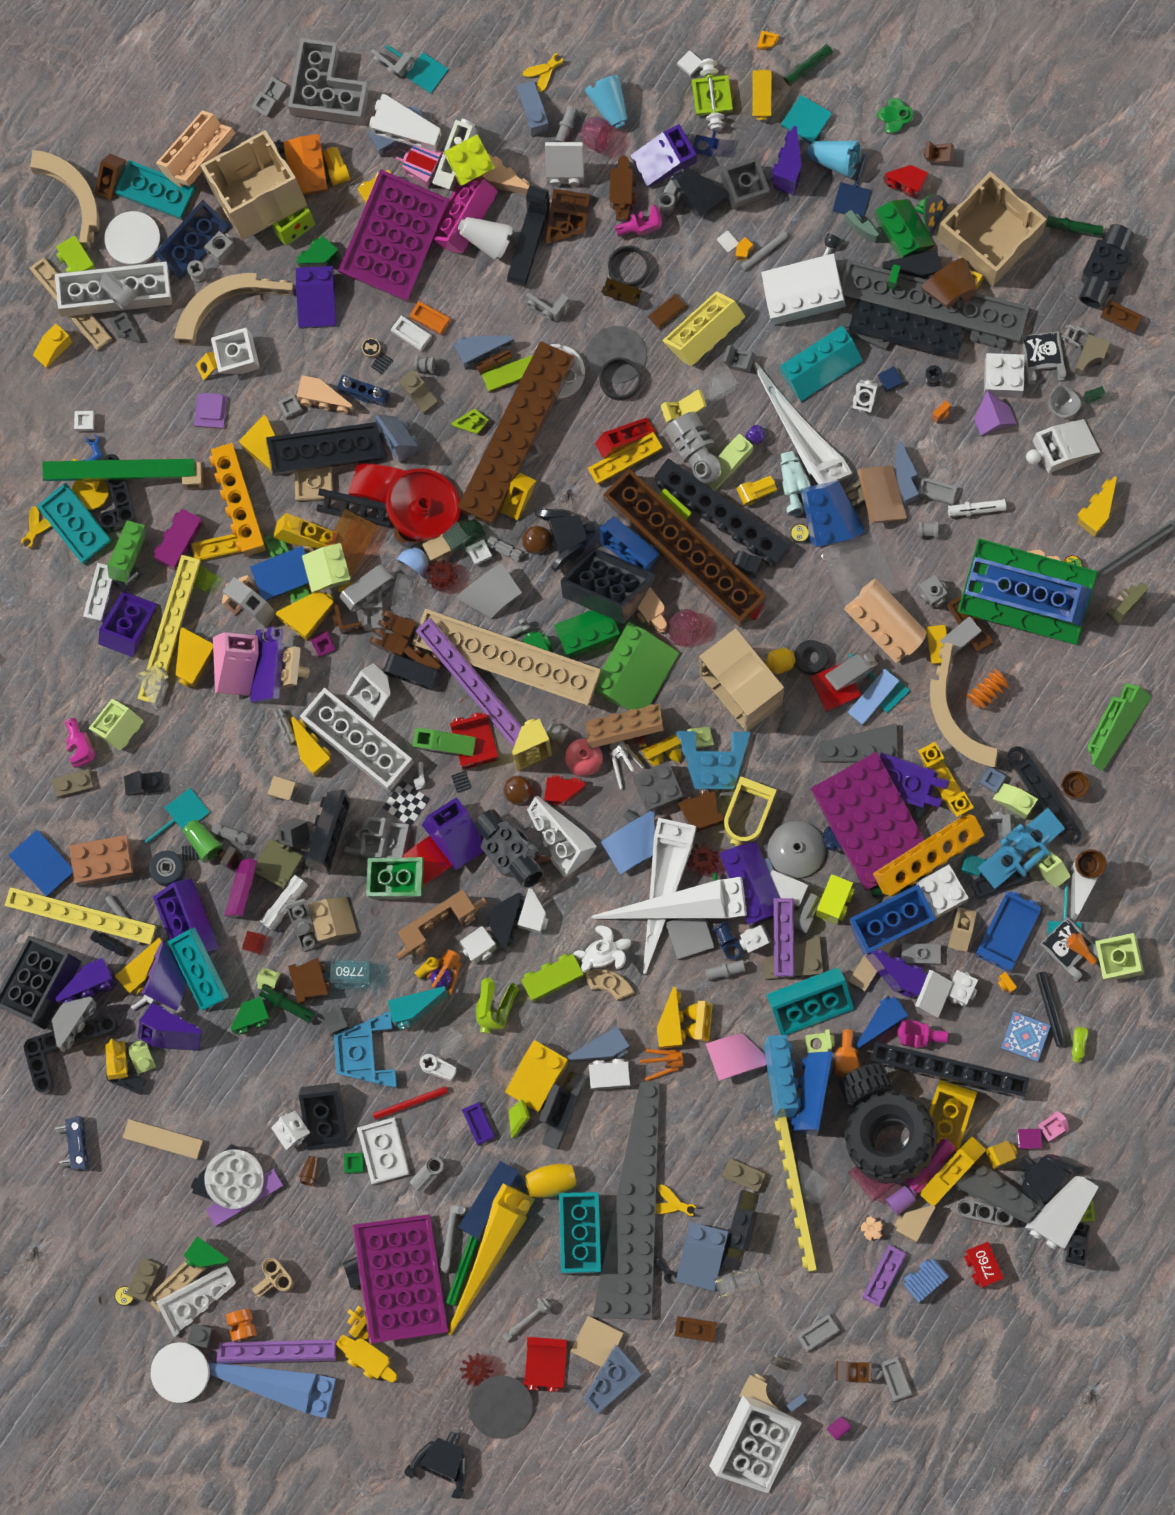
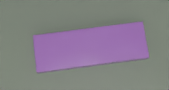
[862,1245,906,1307]

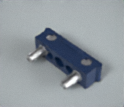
[337,375,390,407]
[55,1115,89,1171]

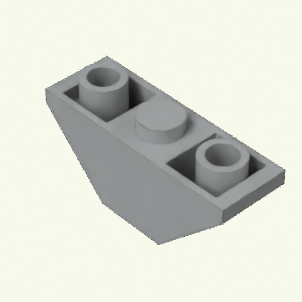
[222,577,277,628]
[285,899,321,952]
[52,997,96,1052]

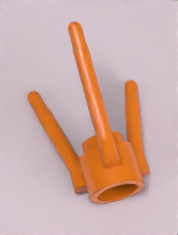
[426,950,462,996]
[639,1049,683,1081]

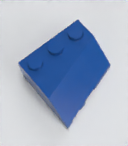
[801,480,866,547]
[600,516,660,571]

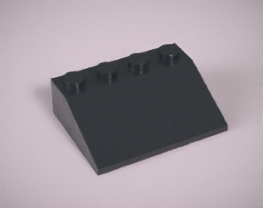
[560,548,656,624]
[303,789,351,874]
[0,936,82,1030]

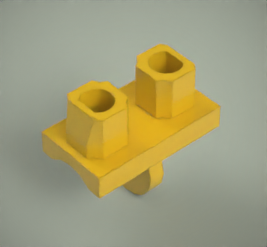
[347,1306,368,1341]

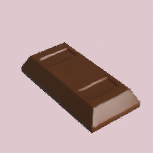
[647,293,688,330]

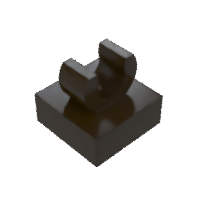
[217,846,242,871]

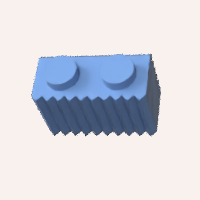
[903,1258,949,1303]

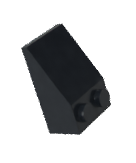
[299,1083,347,1150]

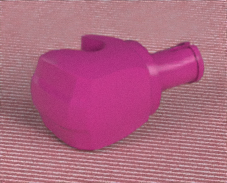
[615,204,662,237]
[65,718,96,768]
[897,1020,948,1048]

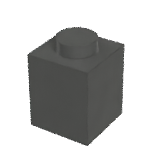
[187,1323,215,1349]

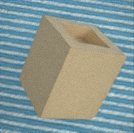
[182,462,204,490]
[268,776,297,801]

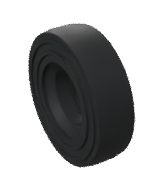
[794,640,828,675]

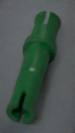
[783,44,833,86]
[1046,215,1104,238]
[258,985,315,1024]

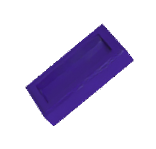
[462,1102,495,1146]

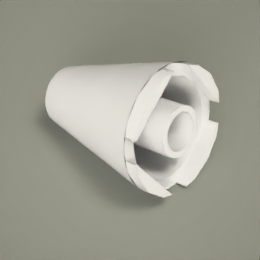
[458,217,512,261]

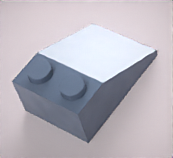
[375,415,419,463]
[676,1222,728,1291]

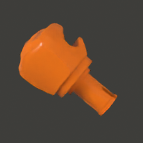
[833,1029,859,1079]

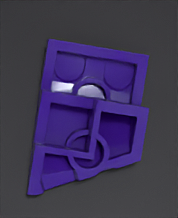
[142,941,186,1011]

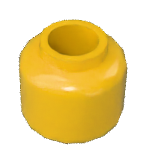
[765,647,795,674]

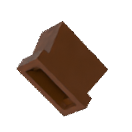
[678,790,724,833]
[288,957,331,1005]

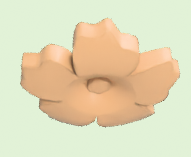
[861,1216,883,1240]

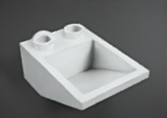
[1026,419,1100,474]

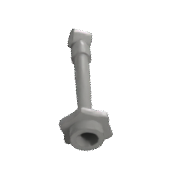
[502,1297,552,1342]

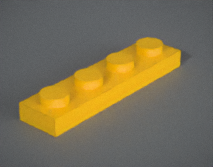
[588,432,663,486]

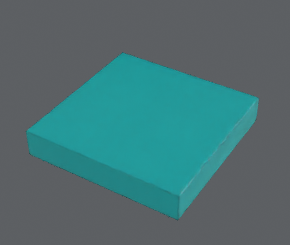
[781,95,832,144]

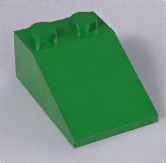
[366,857,424,900]

